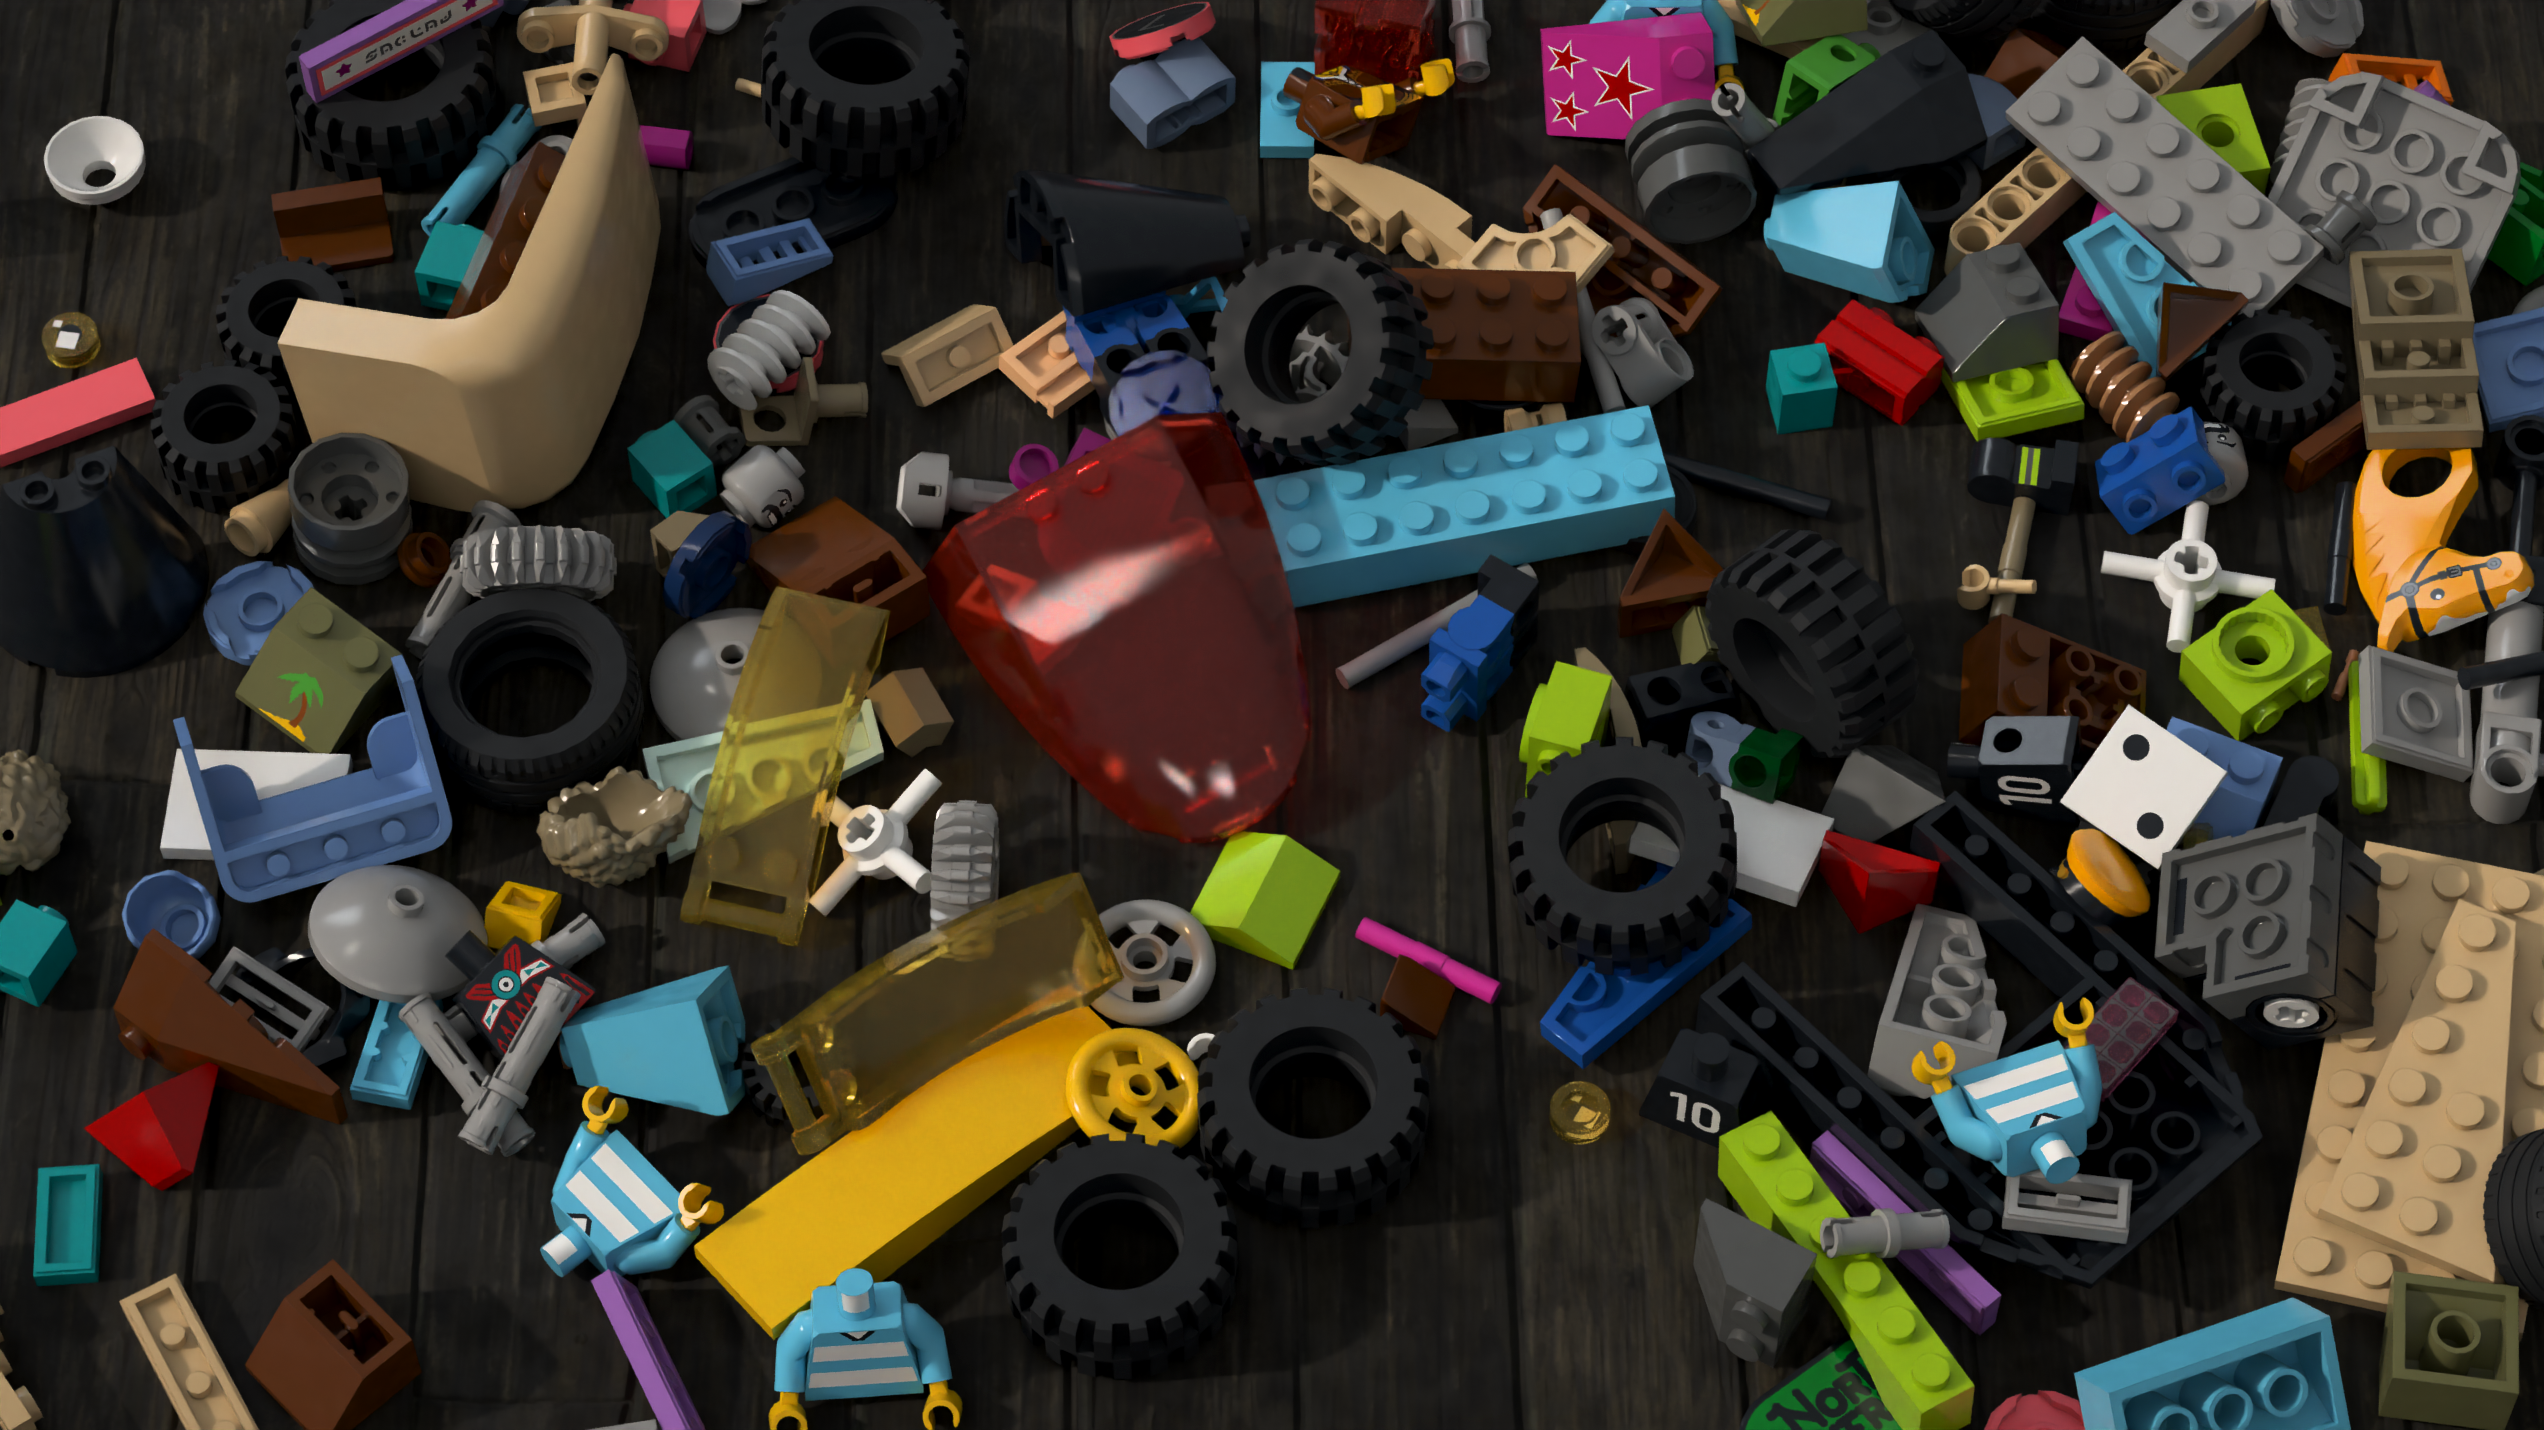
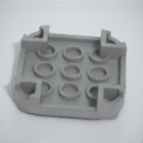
[2268,71,2521,308]

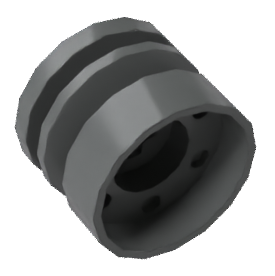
[1625,98,1757,244]
[288,433,413,585]

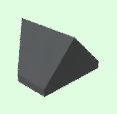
[1821,745,1946,844]

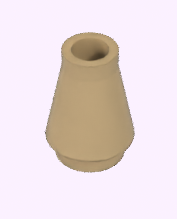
[224,479,292,557]

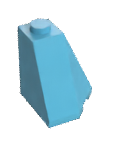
[1764,181,1935,303]
[560,965,745,1116]

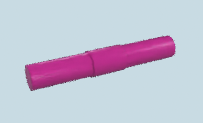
[1355,917,1502,1004]

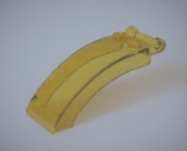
[680,586,890,947]
[750,873,1124,1155]

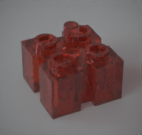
[1314,0,1436,84]

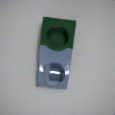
[1685,711,1803,804]

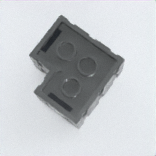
[2155,813,2381,1051]

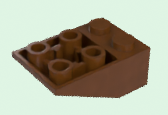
[746,496,930,671]
[1959,613,2147,767]

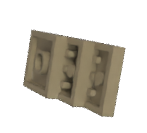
[2349,249,2484,450]

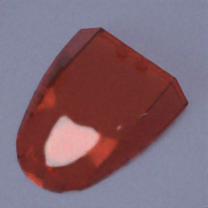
[923,412,1312,844]

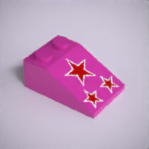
[1540,12,1715,139]

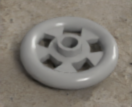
[1074,899,1216,1026]

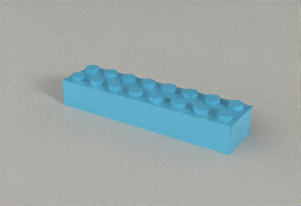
[1204,405,1675,620]

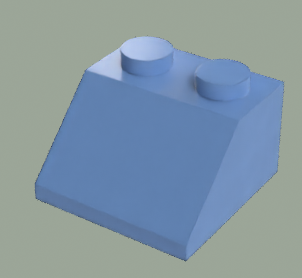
[2166,716,2283,850]

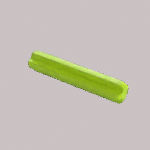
[2348,661,2387,815]

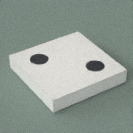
[2060,704,2228,871]

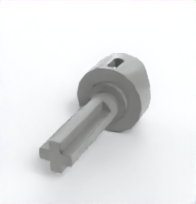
[896,451,1049,530]

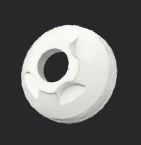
[44,116,146,205]

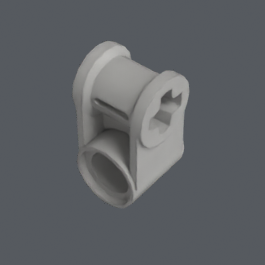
[1592,297,1694,408]

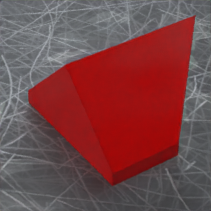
[1819,830,1941,934]
[83,1062,219,1191]

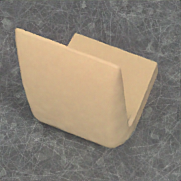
[277,53,661,512]

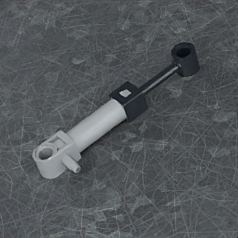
[2469,415,2544,824]

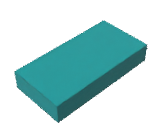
[33,1164,103,1286]

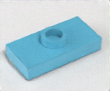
[1260,61,1315,158]
[350,999,444,1110]

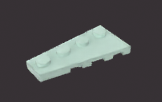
[642,699,884,864]

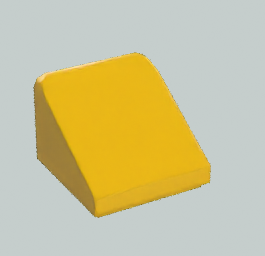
[484,881,562,949]

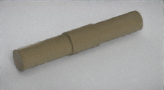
[1988,497,2036,623]

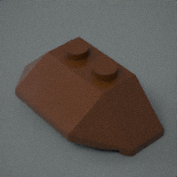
[1523,164,1723,338]

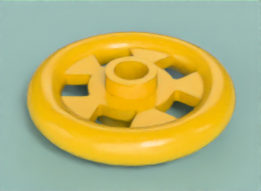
[1066,1028,1199,1149]

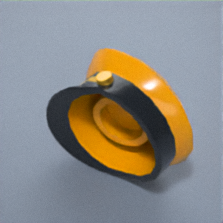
[2048,829,2151,929]

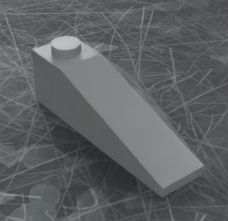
[1867,903,2007,1099]

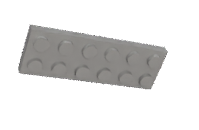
[2005,36,2324,318]

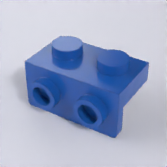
[2095,406,2226,535]

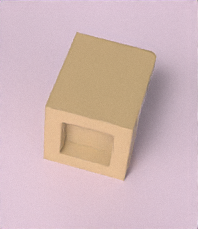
[523,62,587,127]

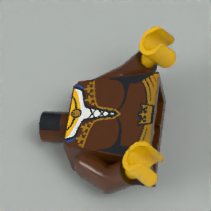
[1283,58,1455,165]

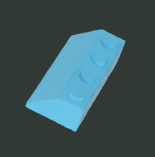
[2074,1297,2351,1430]

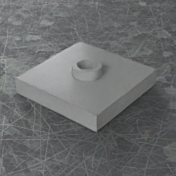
[2358,645,2474,782]

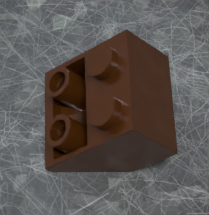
[245,1259,422,1430]

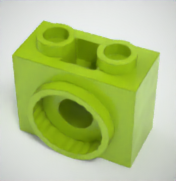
[2156,83,2271,195]
[2179,589,2332,741]
[1519,661,1613,798]

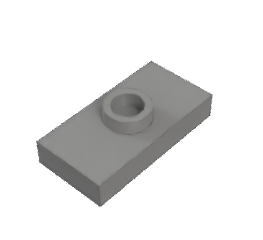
[2144,0,2257,74]

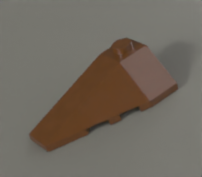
[113,928,348,1125]

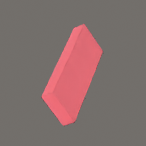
[0,357,156,468]

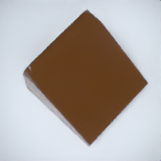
[1380,954,1456,1040]

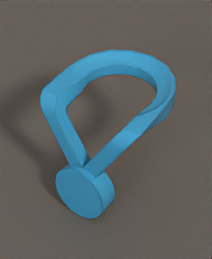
[1169,276,1228,319]

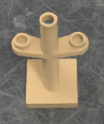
[517,0,669,95]

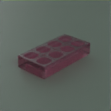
[2064,977,2179,1102]

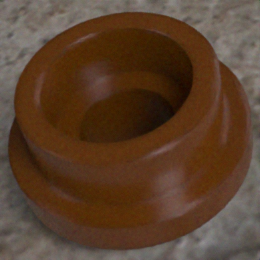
[397,532,452,588]

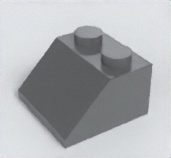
[1915,242,2059,382]
[1693,1198,1817,1368]

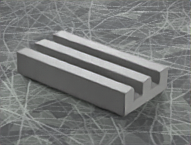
[209,946,335,1053]
[2002,1169,2132,1244]

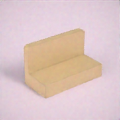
[881,304,1014,407]

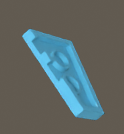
[2063,212,2232,379]

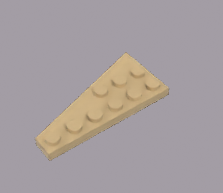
[2317,898,2516,1283]

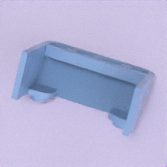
[173,654,452,903]

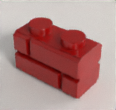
[1814,299,1945,426]

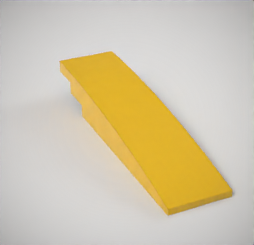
[694,990,1140,1340]

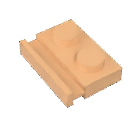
[999,310,1095,419]

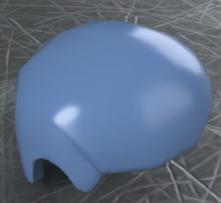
[122,870,221,960]

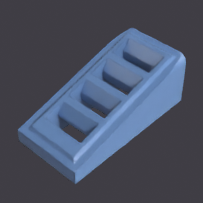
[706,218,834,306]

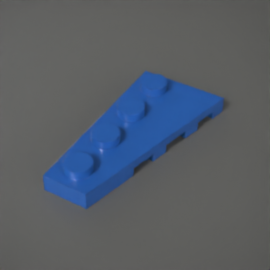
[1540,862,1752,1069]

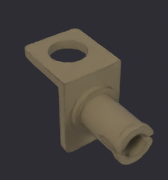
[738,357,868,446]

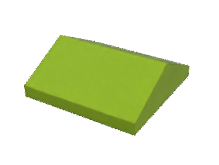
[1190,830,1340,970]

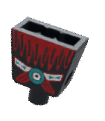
[445,930,596,1064]

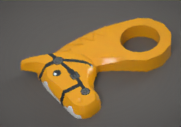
[2352,448,2534,652]

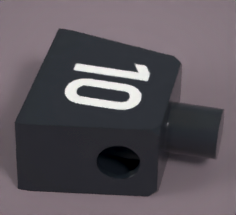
[1947,716,2084,827]
[1639,1028,1768,1148]

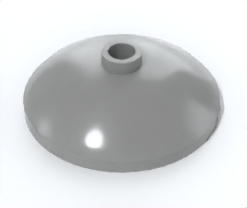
[650,608,823,741]
[308,865,488,1004]

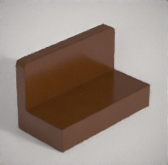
[271,177,395,272]

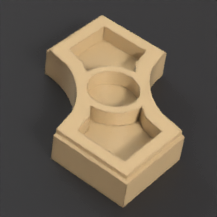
[1456,214,1615,293]

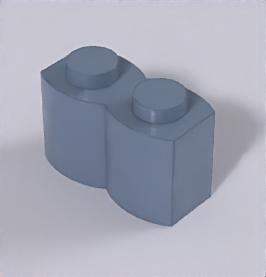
[1110,37,1236,149]

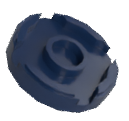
[663,510,752,619]

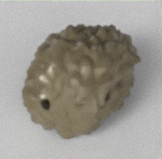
[0,749,71,876]
[536,766,692,888]

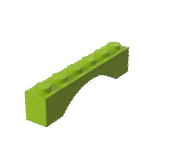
[1718,1110,1975,1430]

